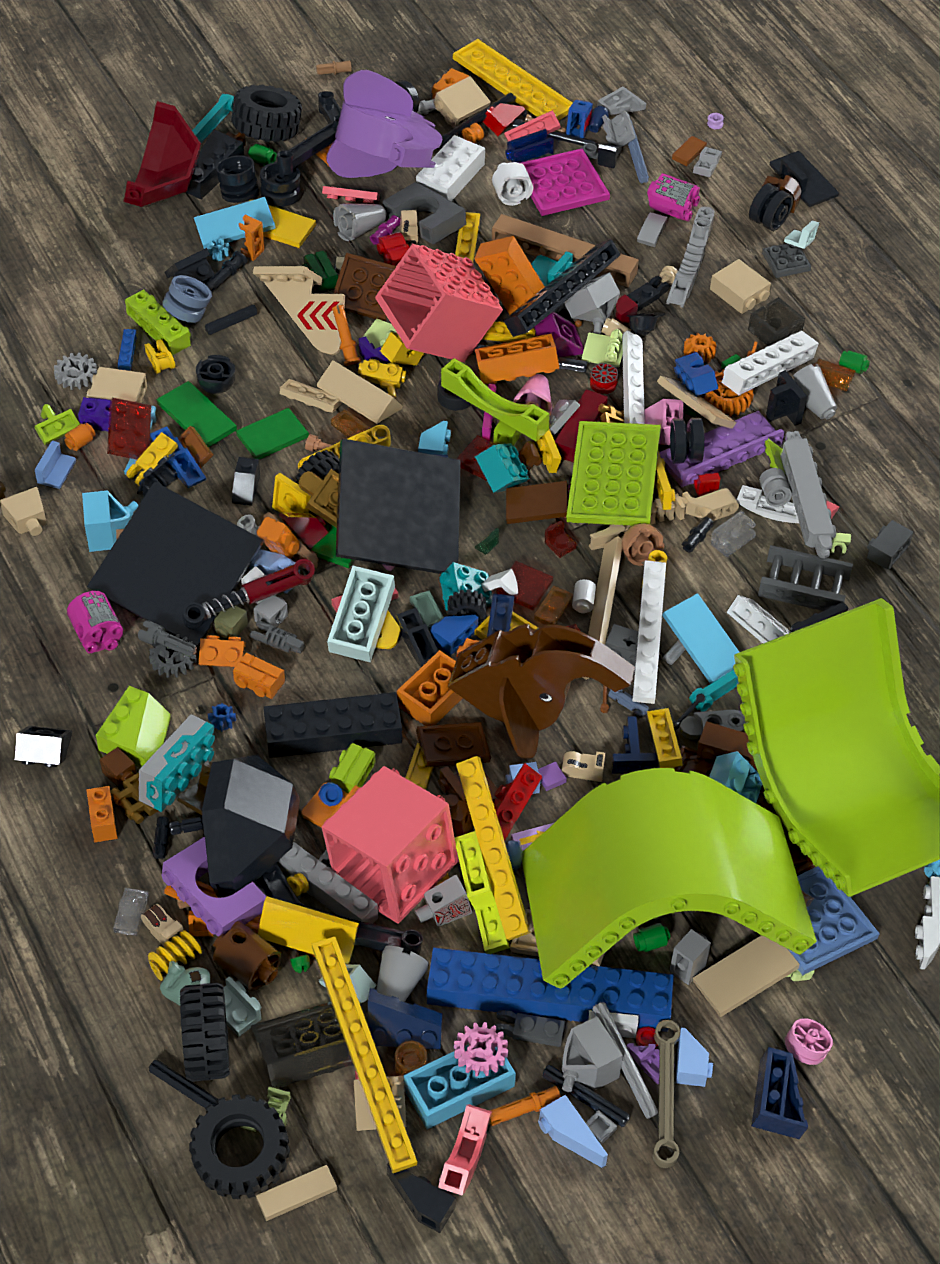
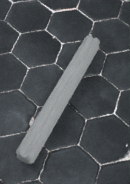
[593,1002,658,1118]

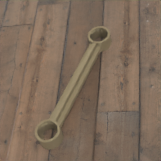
[652,1020,680,1168]

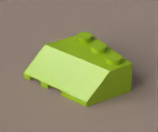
[96,686,171,767]

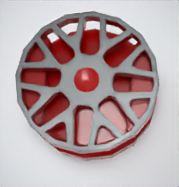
[590,363,618,394]

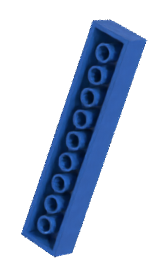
[427,948,673,1032]

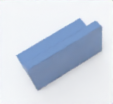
[35,441,76,489]

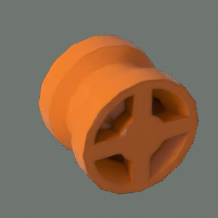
[462,123,484,143]

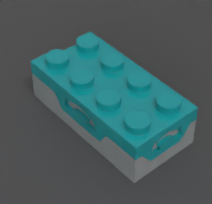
[139,714,215,812]

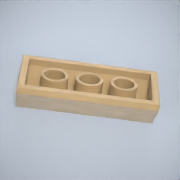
[317,360,403,424]

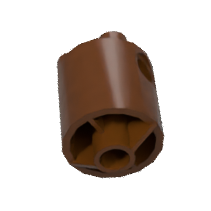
[213,921,282,991]

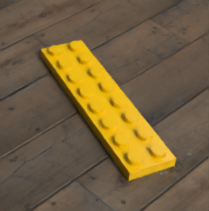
[453,39,573,121]

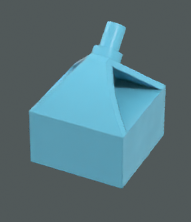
[82,490,138,552]

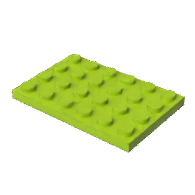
[566,421,661,526]

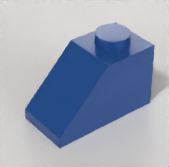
[430,615,479,656]

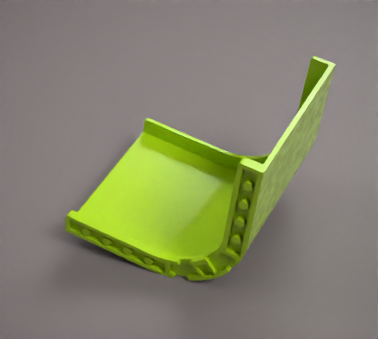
[733,598,940,897]
[522,768,817,989]

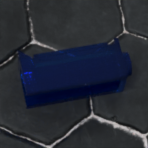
[505,129,554,163]

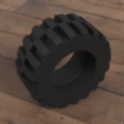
[231,84,302,142]
[180,983,230,1081]
[189,1094,290,1199]

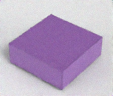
[538,762,566,791]

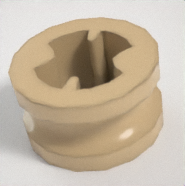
[660,266,678,285]

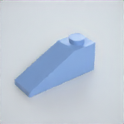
[248,549,300,594]
[538,1095,608,1168]

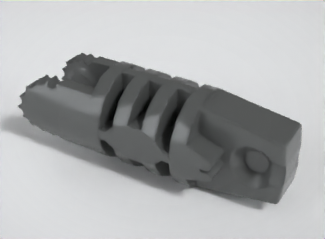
[249,620,305,654]

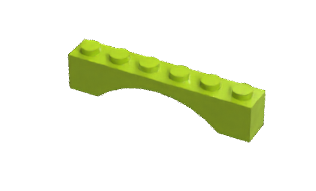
[441,358,550,442]

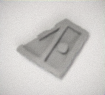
[597,87,646,115]
[549,400,580,435]

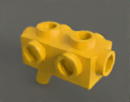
[358,359,407,398]

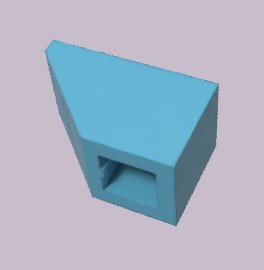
[418,421,451,455]

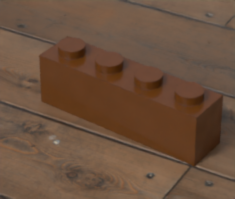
[697,721,758,772]

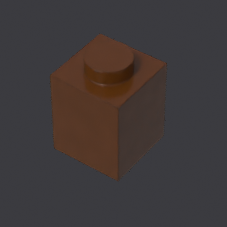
[100,747,136,788]

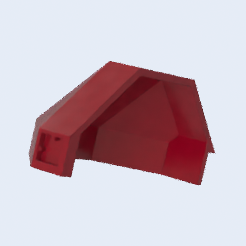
[123,101,201,207]

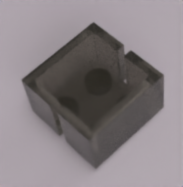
[748,297,805,346]

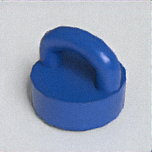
[318,782,343,806]

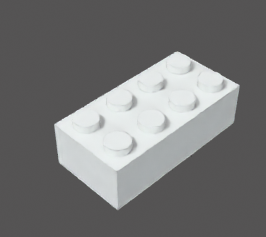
[416,135,485,201]

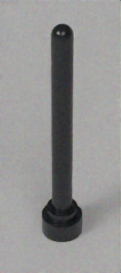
[513,118,597,146]

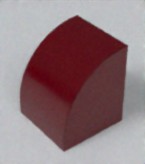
[615,294,638,325]

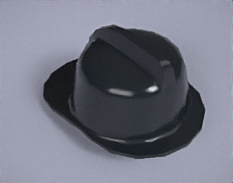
[626,312,665,336]

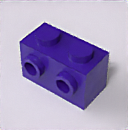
[78,397,125,432]

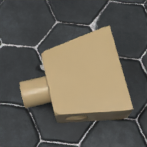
[0,487,46,536]

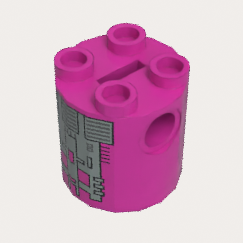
[647,173,700,222]
[67,591,123,653]

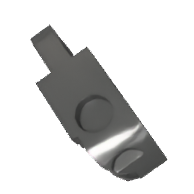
[680,710,746,740]

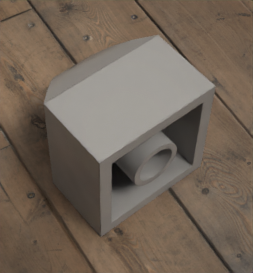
[564,273,620,334]
[562,1016,623,1092]

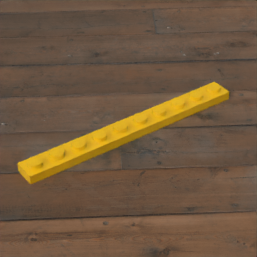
[312,936,417,1173]

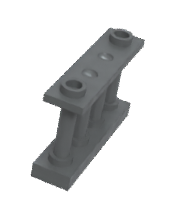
[758,545,853,611]

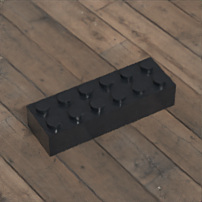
[263,692,402,758]

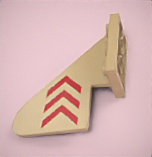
[253,266,345,355]

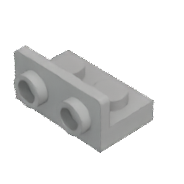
[602,111,636,147]

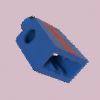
[566,100,593,139]

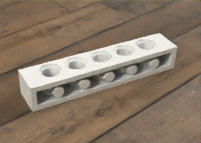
[722,331,819,395]

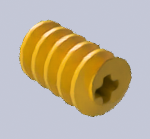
[148,930,202,981]

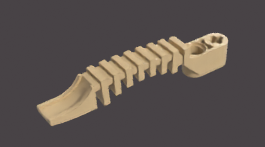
[589,488,739,550]

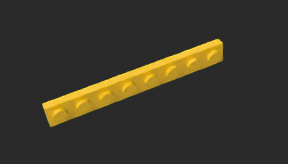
[456,756,531,941]

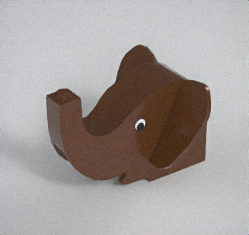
[447,624,635,759]

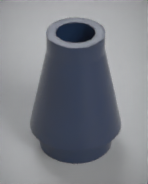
[589,106,609,133]

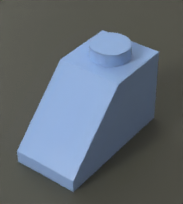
[675,1028,713,1087]

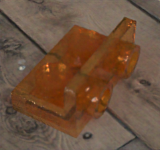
[813,359,856,391]

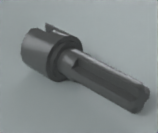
[138,620,197,657]

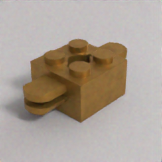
[299,469,339,528]

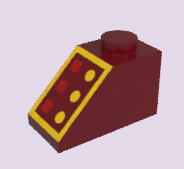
[279,512,329,549]

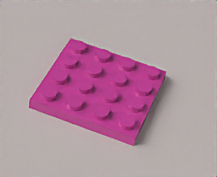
[521,149,610,216]

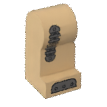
[400,210,418,245]
[562,751,605,782]

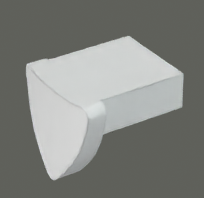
[481,569,518,595]

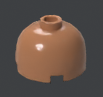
[622,523,664,566]

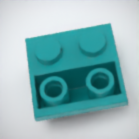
[475,443,530,493]

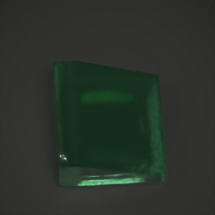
[475,528,499,555]

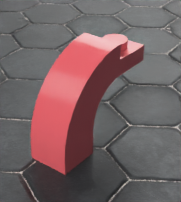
[438,1104,492,1195]

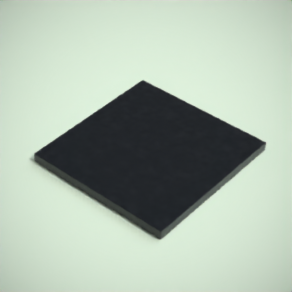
[336,438,460,574]
[87,482,264,648]

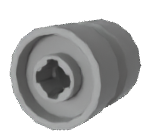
[759,468,792,507]

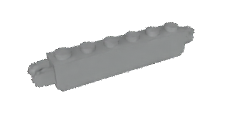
[780,431,836,559]

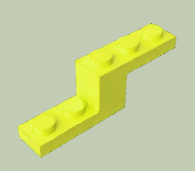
[455,831,510,954]

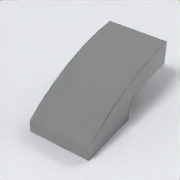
[693,147,722,177]
[637,212,668,247]

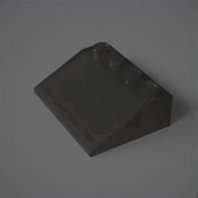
[251,1002,354,1088]

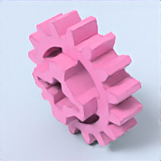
[454,1022,508,1076]

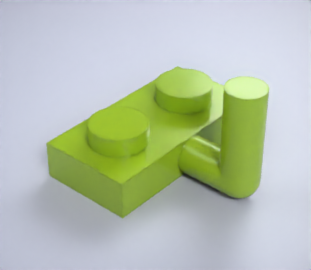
[35,404,80,445]

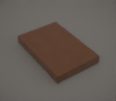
[506,481,568,524]
[416,722,491,767]

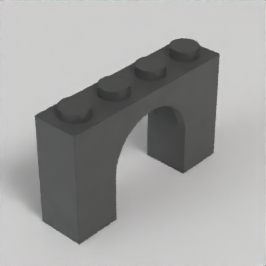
[383,182,467,245]

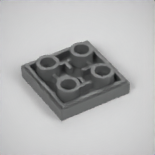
[762,243,811,278]

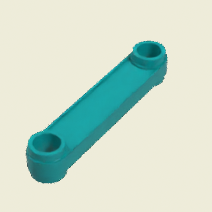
[192,94,234,143]
[689,669,739,712]

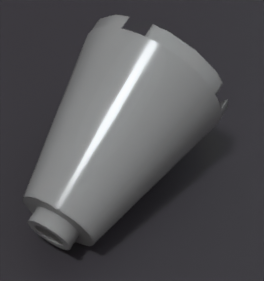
[333,203,387,241]
[793,364,837,419]
[376,945,429,1002]

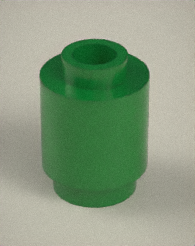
[248,144,277,166]
[839,350,870,374]
[633,923,670,952]

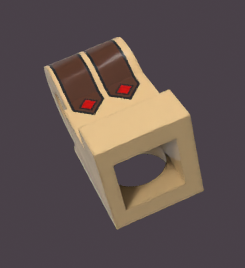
[141,904,183,946]

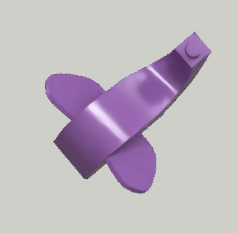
[326,70,442,178]

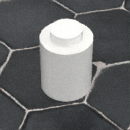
[572,580,596,613]

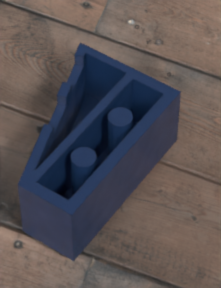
[367,988,442,1049]
[751,1047,808,1139]

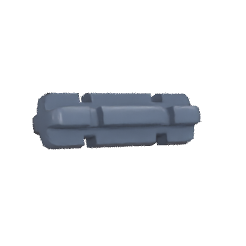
[608,689,649,717]

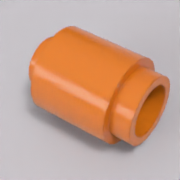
[64,423,95,451]

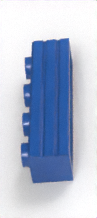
[117,329,137,371]

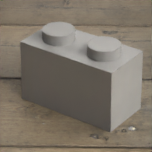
[670,929,711,986]

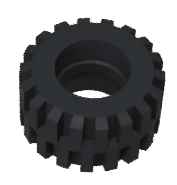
[295,450,339,497]

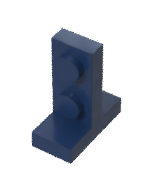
[611,716,658,774]

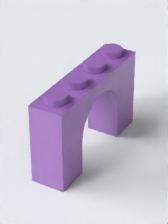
[162,837,266,936]

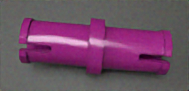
[370,215,400,245]

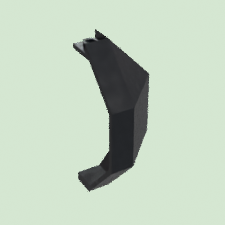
[202,755,300,898]

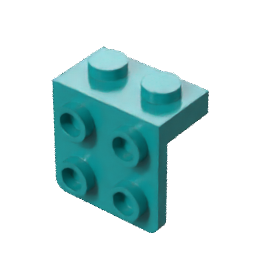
[531,251,573,286]
[440,562,493,610]

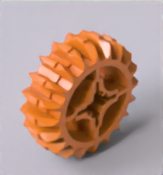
[700,370,754,417]

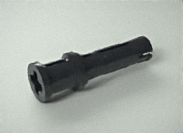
[205,251,247,293]

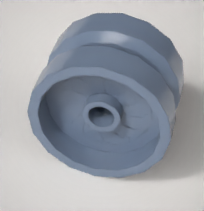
[163,275,212,323]

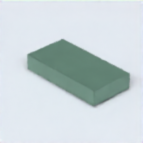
[410,591,444,631]

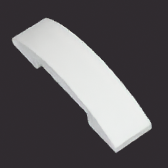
[737,485,799,523]

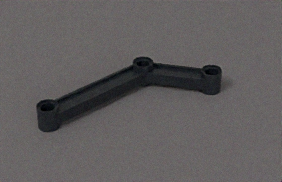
[277,91,341,175]
[257,862,423,955]

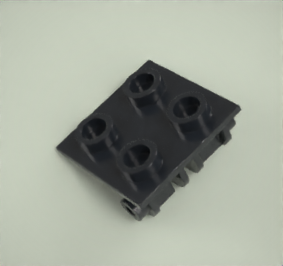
[137,453,178,497]

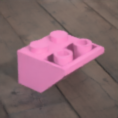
[644,399,683,445]

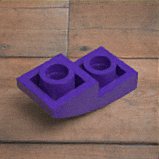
[359,336,391,364]

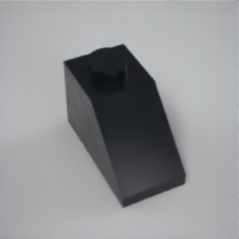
[232,457,260,506]

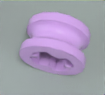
[707,113,724,129]

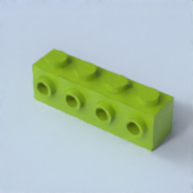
[125,289,191,356]

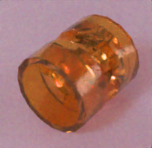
[395,1041,427,1079]

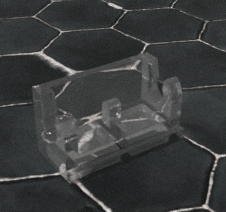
[711,510,756,557]

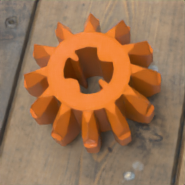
[683,333,716,363]

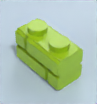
[329,743,376,793]

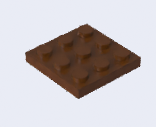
[333,253,396,322]

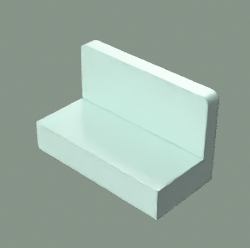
[784,220,819,249]

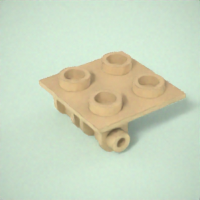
[354,1076,406,1131]

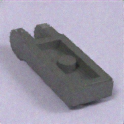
[495,1010,565,1047]

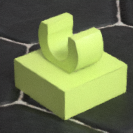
[830,533,851,554]

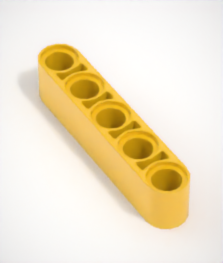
[298,425,391,470]

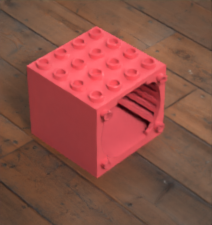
[375,244,503,363]
[322,766,458,924]

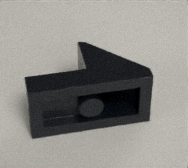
[598,143,622,168]

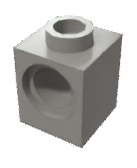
[254,595,288,627]

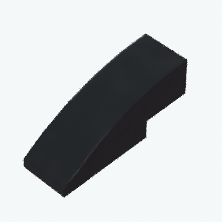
[395,608,438,668]

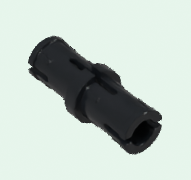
[681,517,714,553]

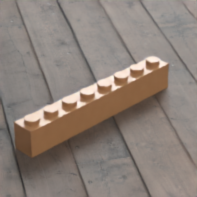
[492,214,639,288]

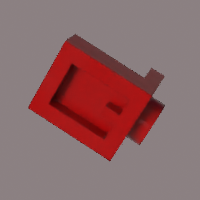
[693,473,720,497]

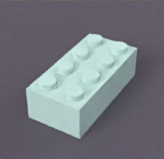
[327,566,395,662]

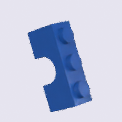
[674,352,718,396]

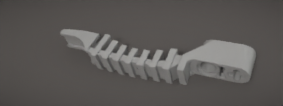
[666,207,715,307]

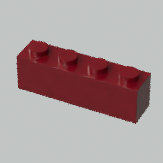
[555,389,608,463]

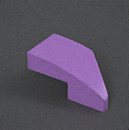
[626,1043,676,1085]

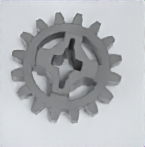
[54,353,97,390]

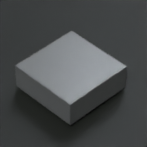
[586,1110,617,1145]

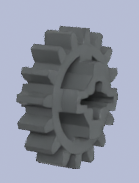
[149,634,197,678]

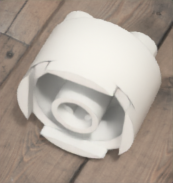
[492,162,533,206]

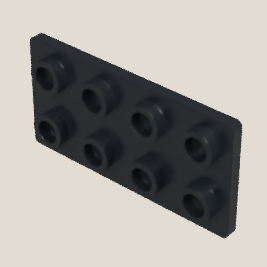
[769,151,839,207]

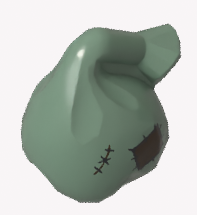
[160,961,210,1006]

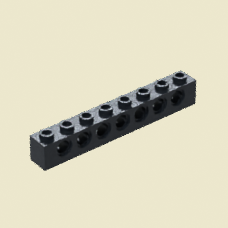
[503,239,620,337]

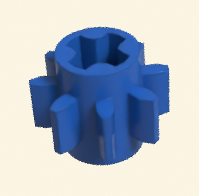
[208,703,236,732]

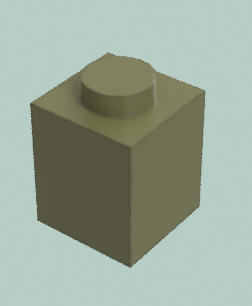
[214,606,248,639]

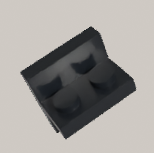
[164,248,214,282]
[766,370,807,426]

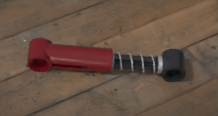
[183,559,315,629]

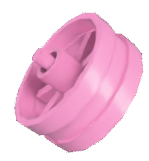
[785,1019,833,1065]

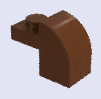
[762,175,801,213]

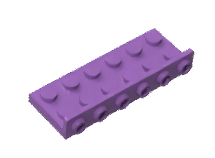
[659,411,784,487]

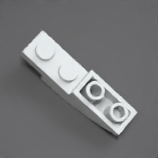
[915,876,940,969]

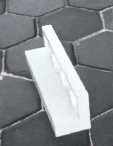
[727,595,792,643]

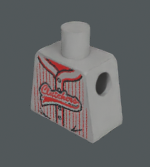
[415,875,472,926]

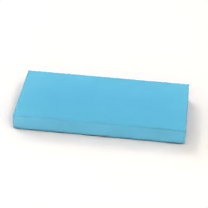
[194,197,276,249]
[662,593,739,684]

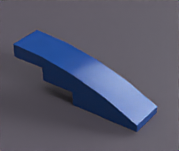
[149,427,206,488]

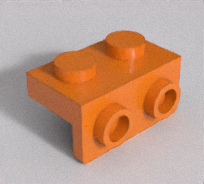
[198,635,246,668]

